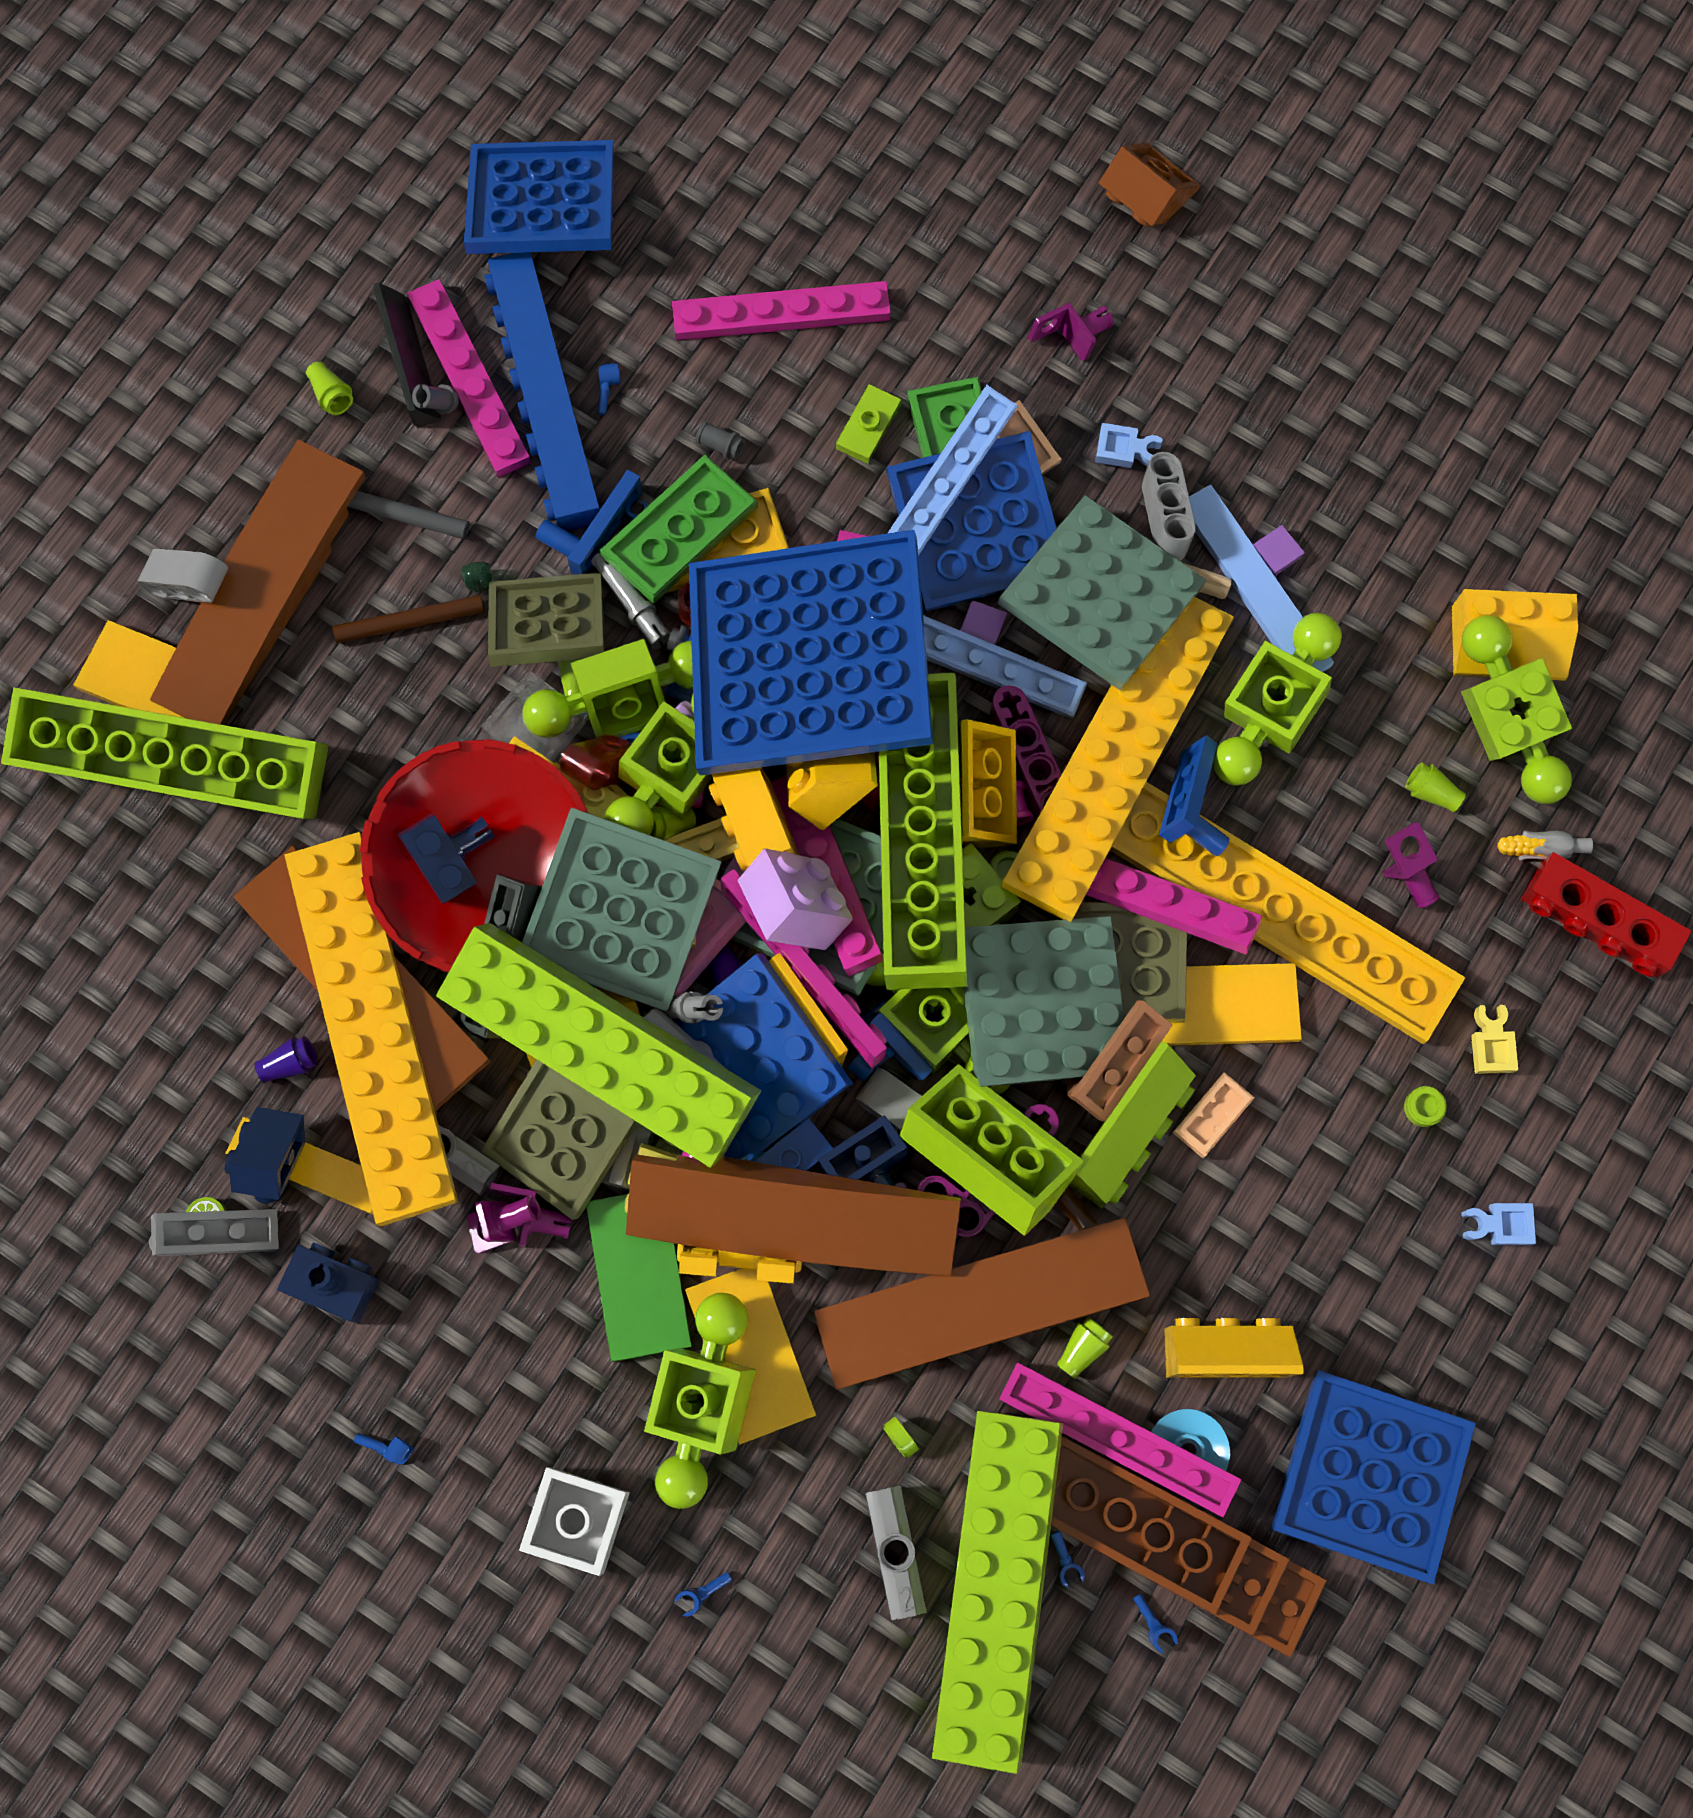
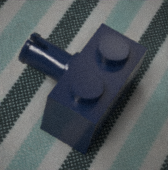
[397,814,495,904]
[225,1107,305,1204]
[818,1115,908,1186]
[277,1242,379,1324]

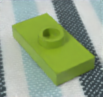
[836,384,901,464]

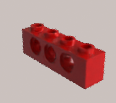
[1520,852,1691,978]

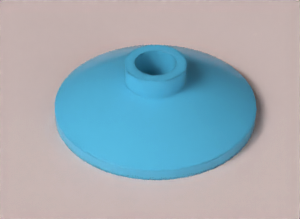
[1151,1409,1230,1471]

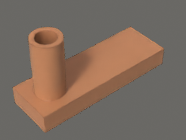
[1067,1001,1172,1121]

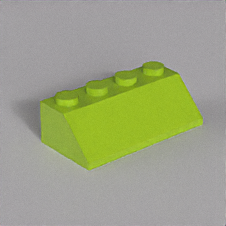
[1069,1041,1196,1209]
[900,1064,1084,1236]

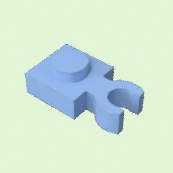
[1095,423,1163,468]
[1461,1203,1536,1245]

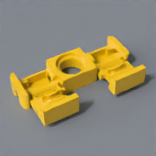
[677,1244,802,1283]

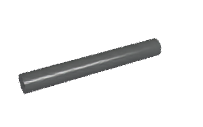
[348,491,470,539]

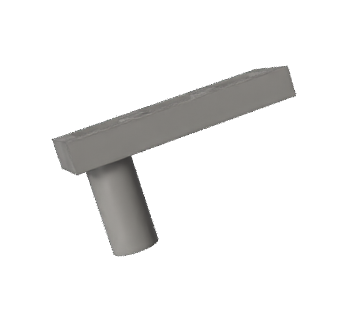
[149,1209,279,1257]

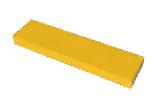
[226,1117,373,1215]

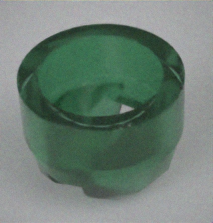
[460,562,492,592]

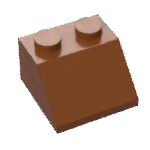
[1098,142,1201,227]

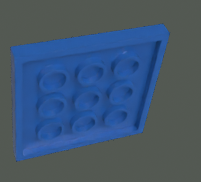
[464,140,614,254]
[886,431,1057,612]
[674,953,853,1161]
[1271,1370,1476,1585]

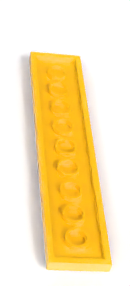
[1001,597,1234,922]
[1110,782,1466,1044]
[285,832,458,1227]

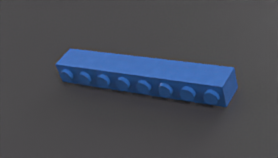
[484,252,600,531]

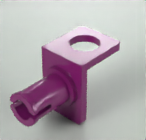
[1028,303,1114,361]
[1383,822,1440,908]
[488,1183,571,1248]
[466,1195,541,1253]

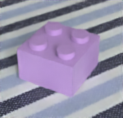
[737,848,853,950]

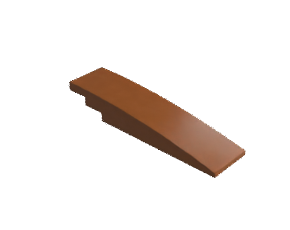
[150,439,365,725]
[233,846,491,1111]
[626,1154,961,1276]
[814,1218,1150,1390]
[1051,1436,1327,1658]

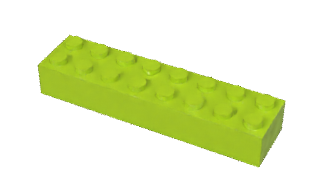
[879,673,968,990]
[1,687,329,819]
[436,923,761,1168]
[932,1411,1064,1774]

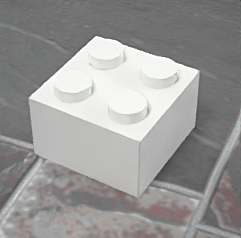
[519,1467,630,1576]

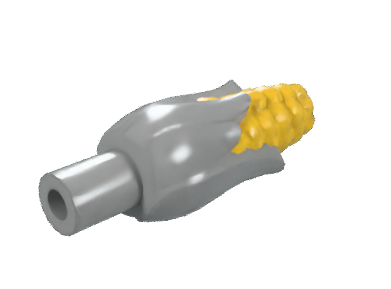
[1497,830,1593,861]

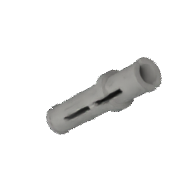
[591,553,671,649]
[641,992,723,1023]

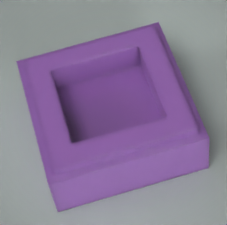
[1253,525,1304,576]
[960,600,1007,645]

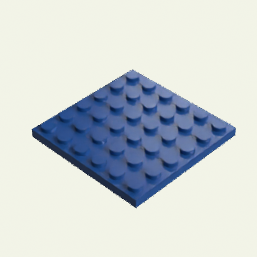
[689,529,934,775]

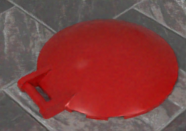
[360,739,589,972]

